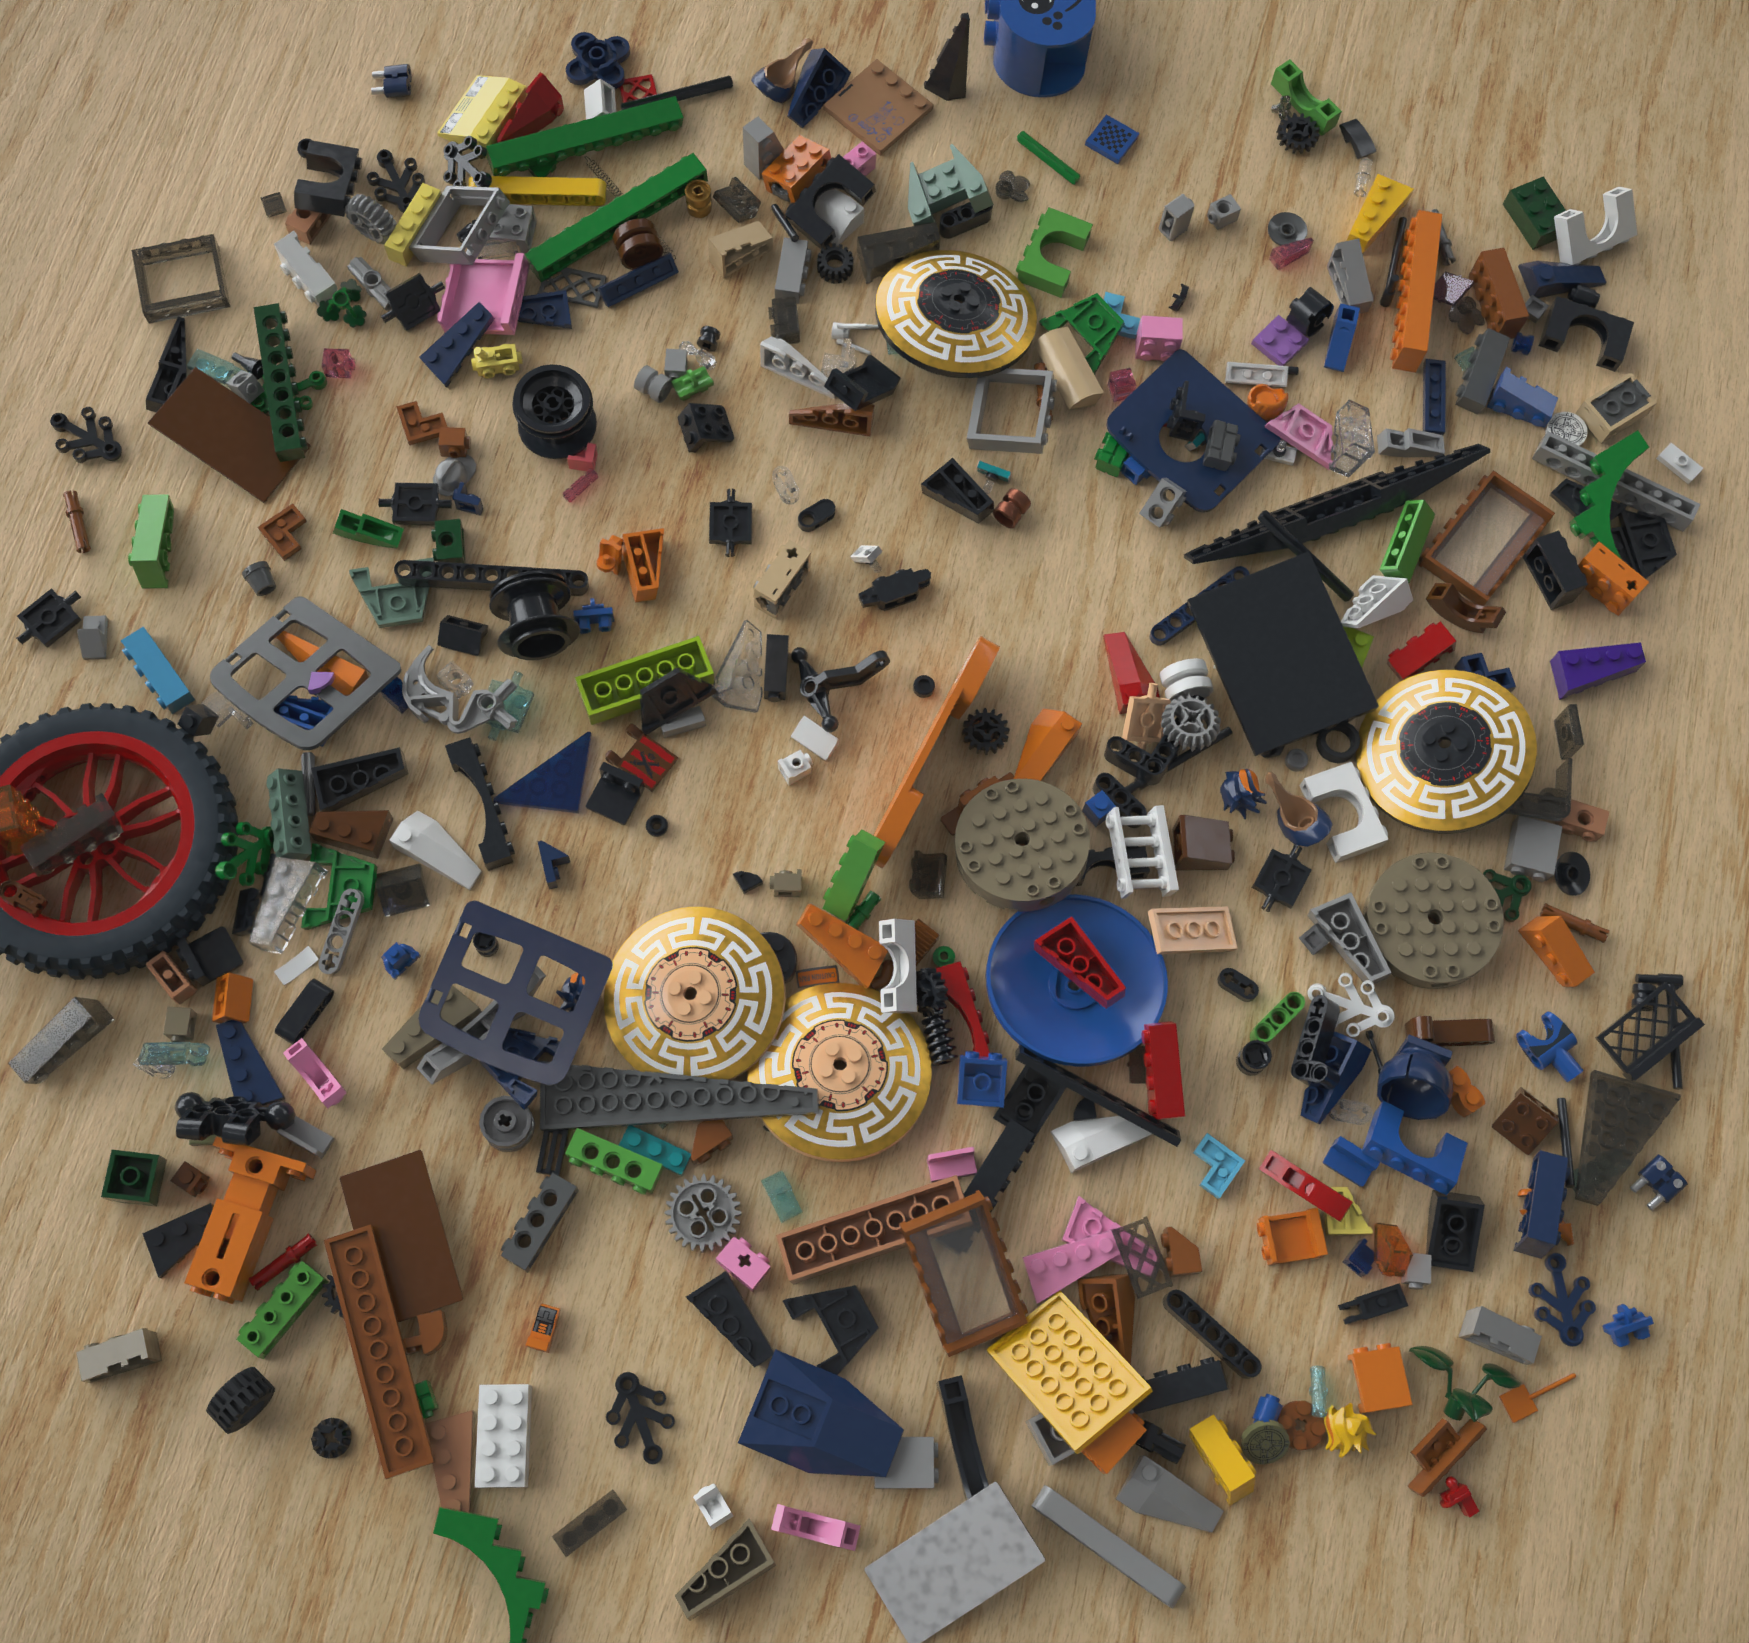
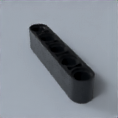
[1163,1289,1262,1379]

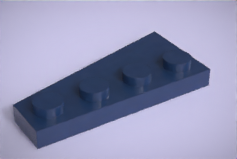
[419,302,495,387]
[216,1020,286,1106]

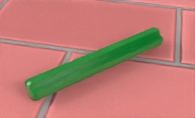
[1017,131,1080,185]

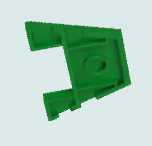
[1039,293,1125,375]
[301,843,378,930]

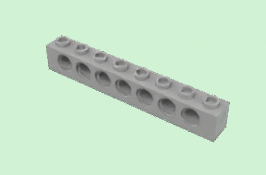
[1532,431,1700,532]

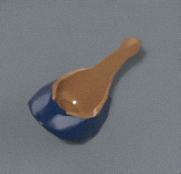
[751,38,813,103]
[1265,772,1333,847]

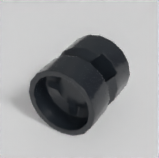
[1236,1040,1272,1076]

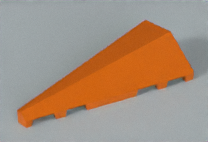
[276,631,369,696]

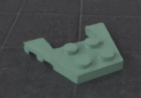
[349,558,434,628]

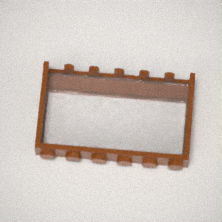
[1419,470,1555,606]
[899,1190,1028,1357]

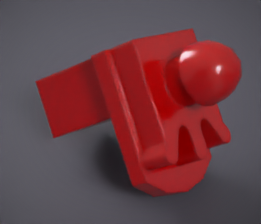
[1440,1476,1480,1518]

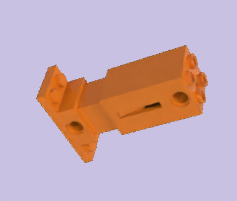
[184,1136,317,1304]

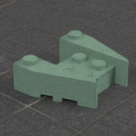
[908,144,994,237]

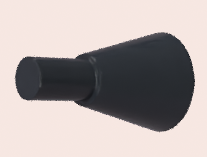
[231,352,263,379]

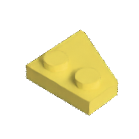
[1324,1187,1373,1235]

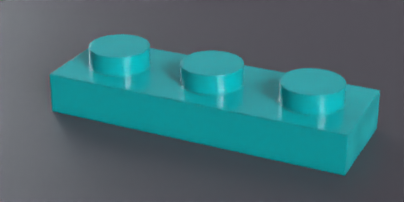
[619,1126,691,1176]

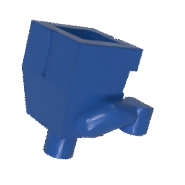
[381,942,421,980]

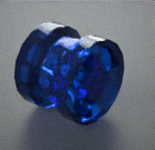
[1511,332,1534,356]

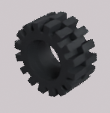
[817,243,854,284]

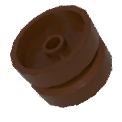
[613,218,664,270]

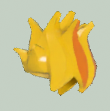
[1324,1402,1377,1458]

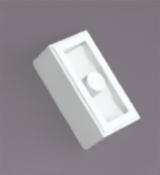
[791,716,839,761]

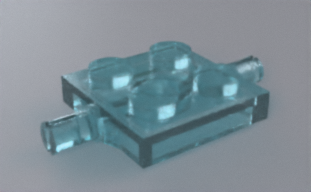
[486,671,534,741]

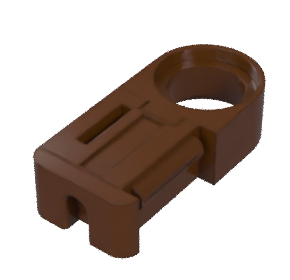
[0,880,48,918]

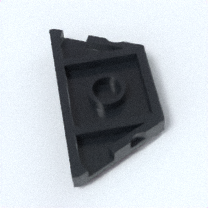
[1618,509,1677,579]
[640,667,717,736]

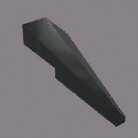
[924,13,970,101]
[146,316,187,412]

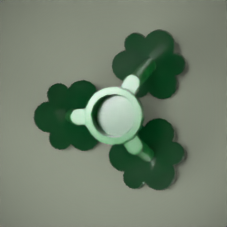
[316,279,367,328]

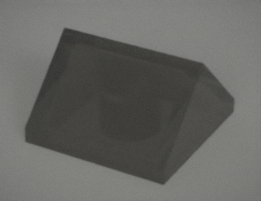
[376,863,430,917]

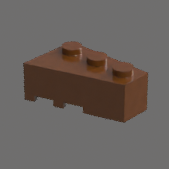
[309,810,393,859]

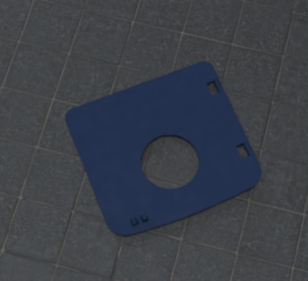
[1106,349,1281,512]

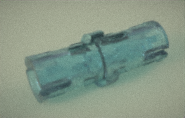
[1309,1366,1328,1417]

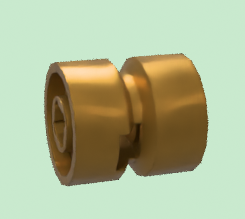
[685,179,712,218]

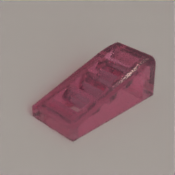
[1269,238,1314,270]

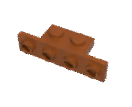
[940,772,1014,836]
[1408,1418,1487,1497]

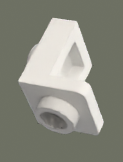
[693,1484,733,1530]

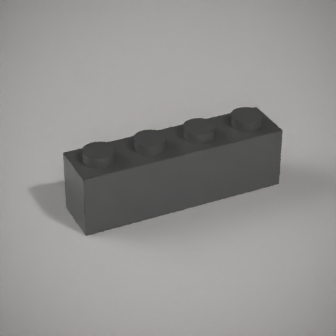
[1455,328,1510,414]

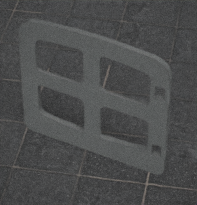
[210,596,402,750]

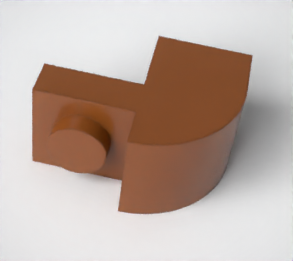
[403,1310,448,1356]

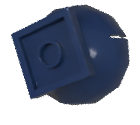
[1377,1035,1453,1120]

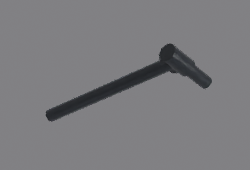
[1380,217,1407,307]
[1635,973,1683,1089]

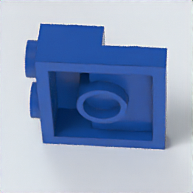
[957,1051,1008,1108]

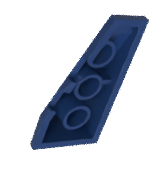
[787,48,851,128]

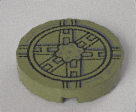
[1241,1420,1290,1465]

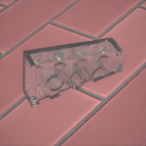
[249,857,328,954]

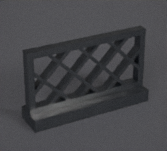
[1595,982,1705,1081]

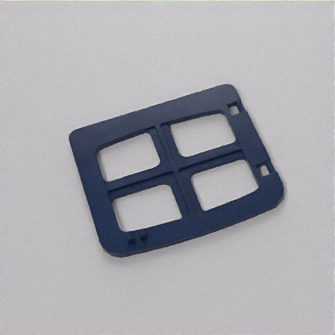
[418,900,613,1085]

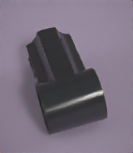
[1135,1420,1186,1464]

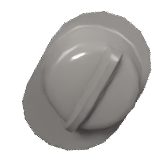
[433,455,476,496]

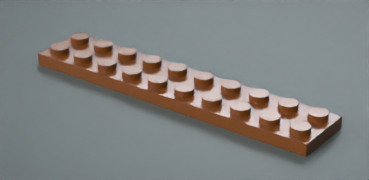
[324,1224,435,1479]

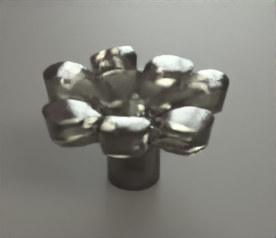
[1271,95,1292,120]

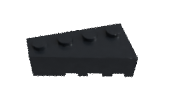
[311,747,408,812]

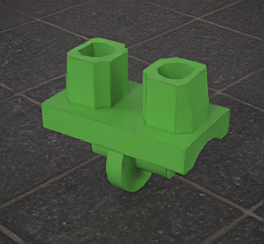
[671,366,714,401]

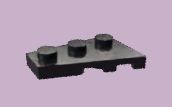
[1550,479,1627,523]

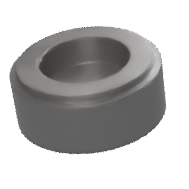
[1285,749,1308,772]

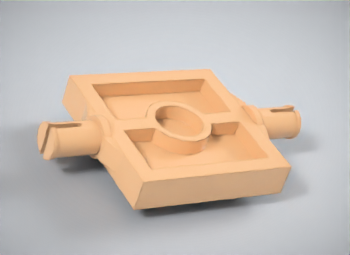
[1122,683,1171,751]

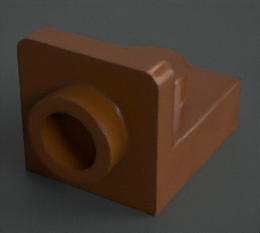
[170,1161,210,1197]

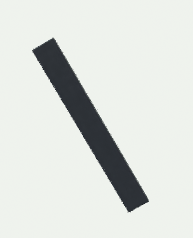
[1015,1045,1181,1147]

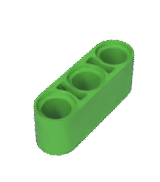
[1250,992,1305,1044]

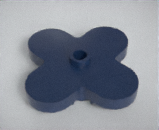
[566,32,630,89]

